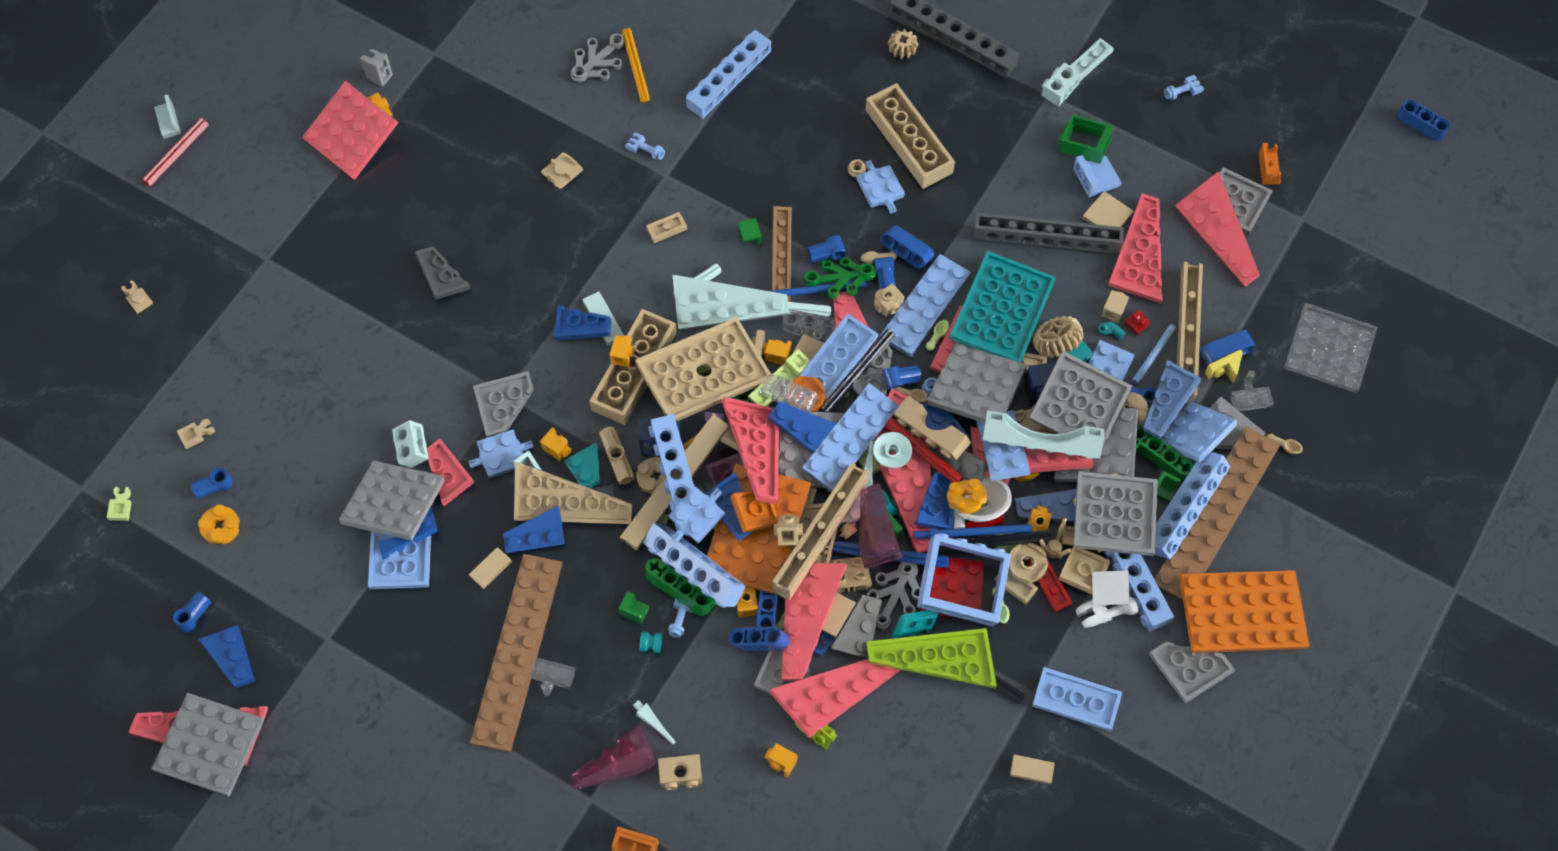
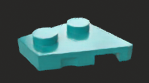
[564,443,600,488]
[891,610,938,639]

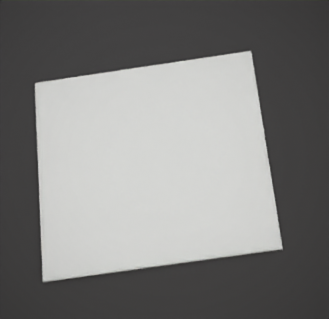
[1092,571,1129,605]

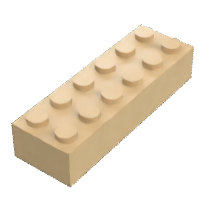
[866,83,955,189]
[589,309,677,425]

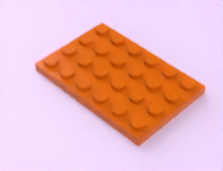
[707,464,811,595]
[1179,571,1310,653]

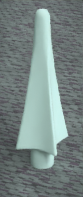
[862,441,874,495]
[633,700,675,745]

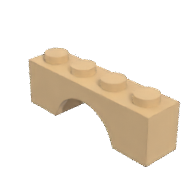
[894,396,971,461]

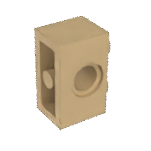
[658,754,702,790]

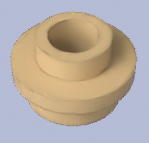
[848,160,866,177]
[839,522,857,540]

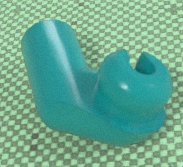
[1098,322,1126,340]

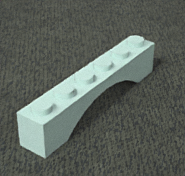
[983,410,1104,459]

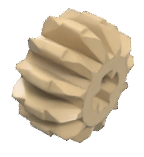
[888,29,918,60]

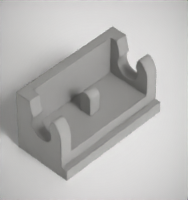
[360,49,393,87]

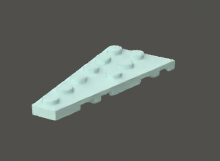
[673,275,790,330]

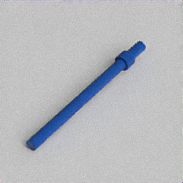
[769,280,867,296]
[913,524,1032,540]

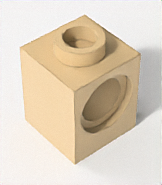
[1101,290,1129,323]

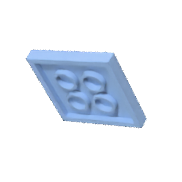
[1161,401,1237,463]
[368,531,431,589]

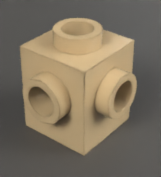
[874,283,904,317]
[774,514,803,545]

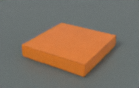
[730,490,778,532]

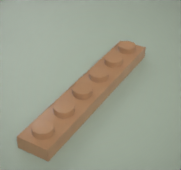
[771,206,792,302]

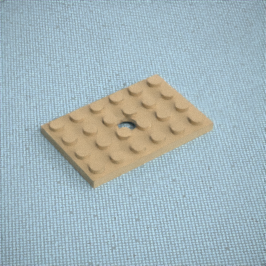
[635,317,773,421]

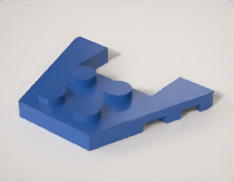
[378,507,438,560]

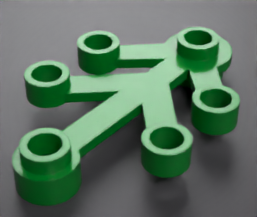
[804,257,876,299]

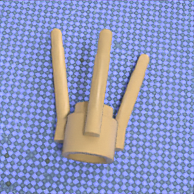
[1040,518,1071,559]

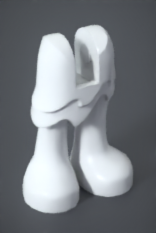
[1076,597,1139,628]

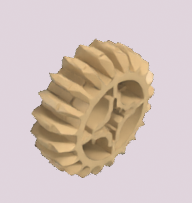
[1032,316,1084,358]

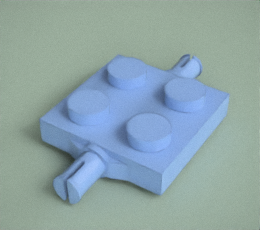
[857,160,905,214]
[468,430,534,478]
[669,487,725,543]

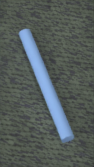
[1132,324,1176,385]

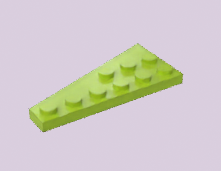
[866,628,996,689]

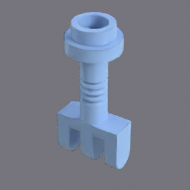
[1164,75,1204,100]
[625,132,665,160]
[668,599,693,638]

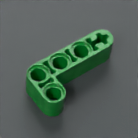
[1135,425,1194,483]
[645,558,716,616]

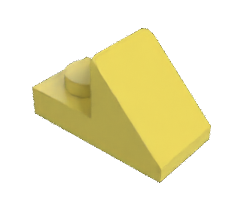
[1205,350,1243,383]

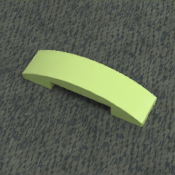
[748,349,811,406]

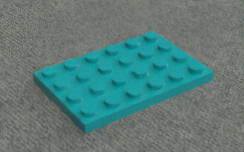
[949,251,1056,363]

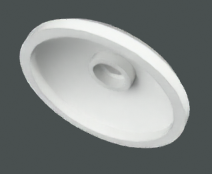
[954,476,1012,522]

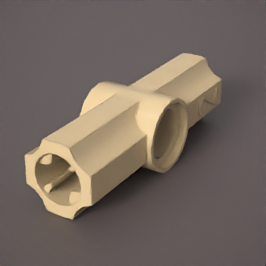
[599,427,635,485]

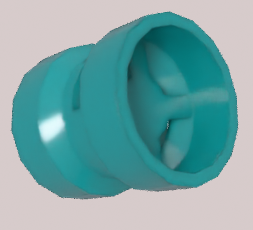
[640,631,662,653]

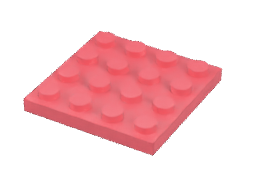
[302,81,399,179]

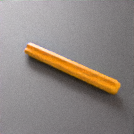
[622,28,650,103]

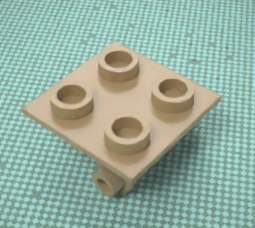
[830,556,872,593]

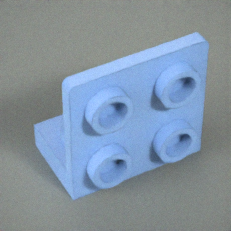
[1073,155,1121,197]

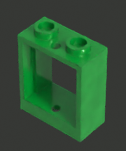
[1058,114,1114,164]

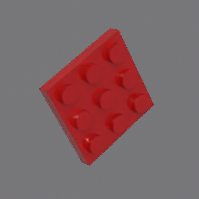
[920,558,984,617]

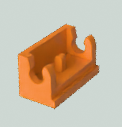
[1258,143,1281,184]
[611,827,659,851]

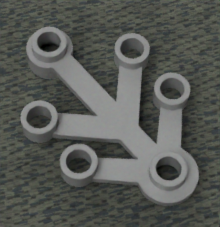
[570,33,624,82]
[867,562,920,631]

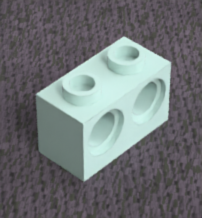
[1042,63,1082,107]
[392,420,429,468]

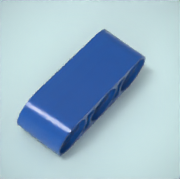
[1397,99,1450,141]
[881,225,934,268]
[1199,330,1256,367]
[757,590,778,627]
[729,627,790,651]

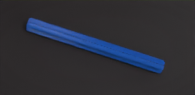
[832,541,949,568]

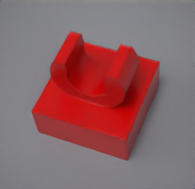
[1124,310,1151,336]

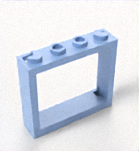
[917,533,1011,627]

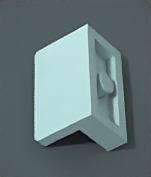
[154,94,181,139]

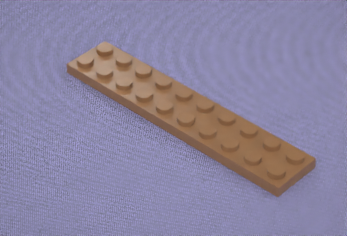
[1154,426,1280,603]
[470,554,563,753]

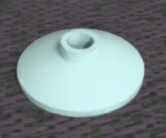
[873,432,912,468]

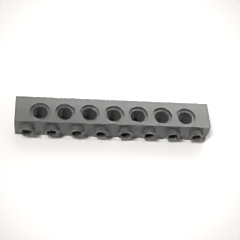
[889,0,1019,78]
[973,212,1124,254]

